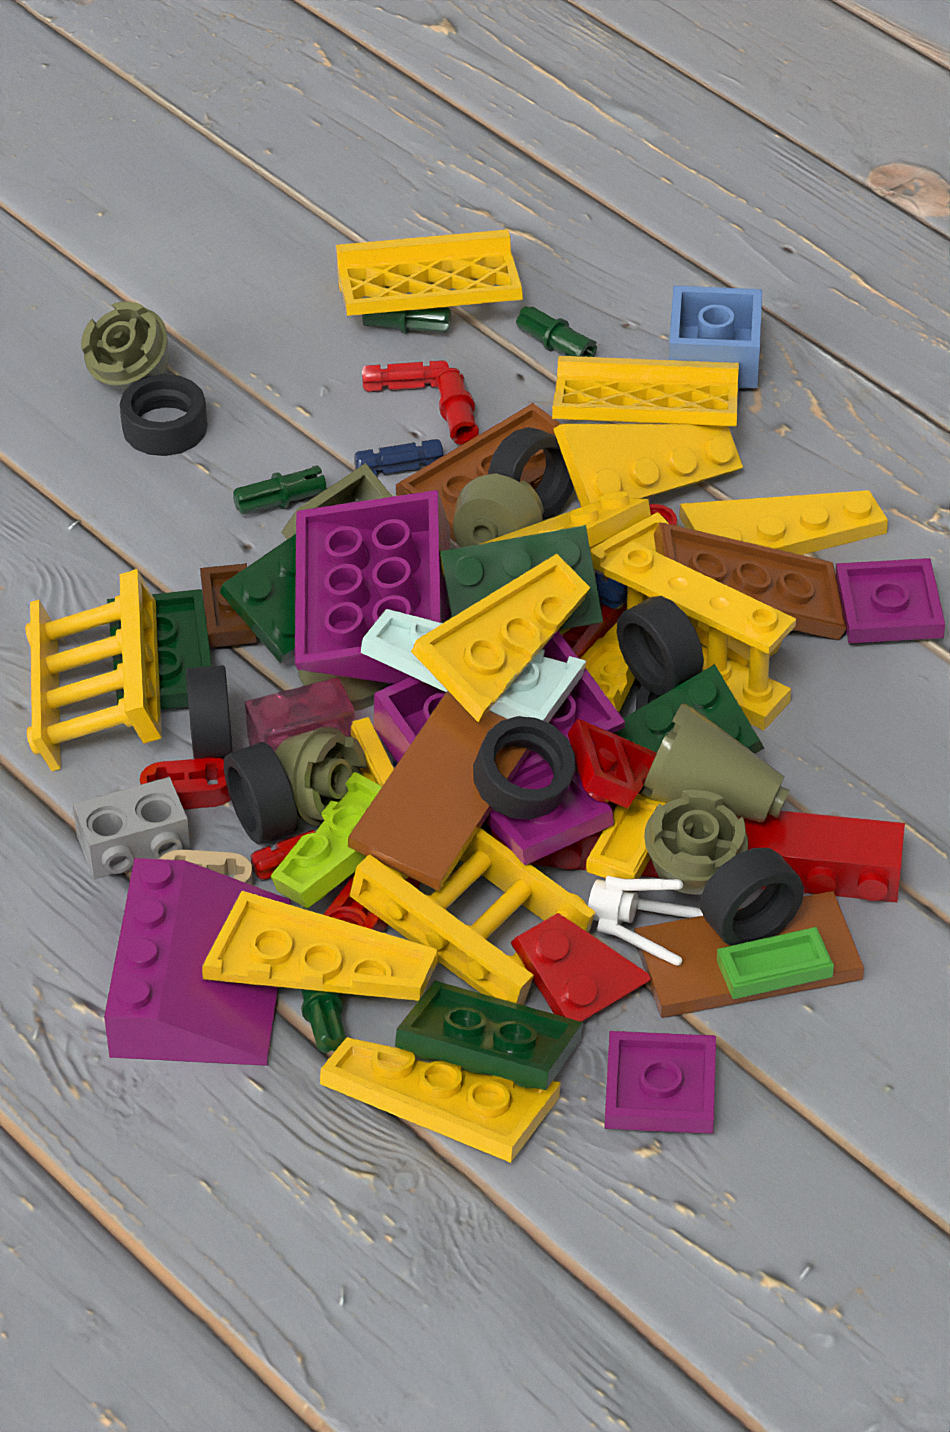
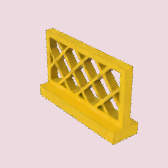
[336,229,523,316]
[552,356,739,426]

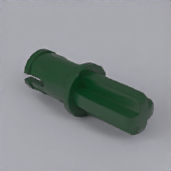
[516,306,597,357]
[362,307,452,334]
[233,465,327,514]
[301,989,347,1054]

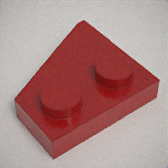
[567,718,657,808]
[510,913,651,1022]

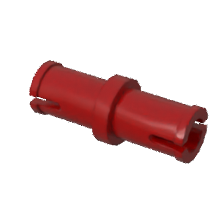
[435,368,479,445]

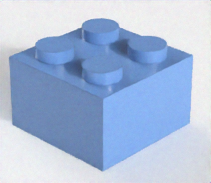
[669,286,762,388]

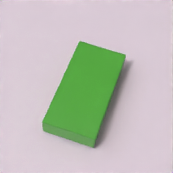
[716,927,834,999]

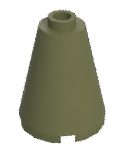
[641,703,790,823]

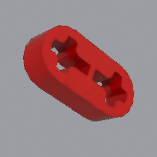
[139,757,231,810]

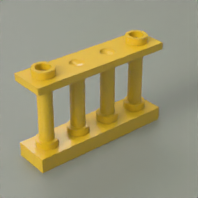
[602,540,796,731]
[25,569,162,772]
[350,828,596,1005]

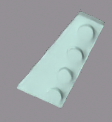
[361,609,586,723]

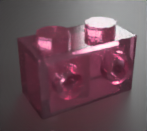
[244,677,355,752]

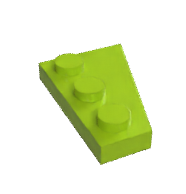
[271,772,382,909]

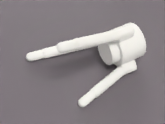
[588,876,703,966]

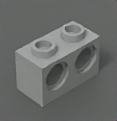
[73,777,191,879]

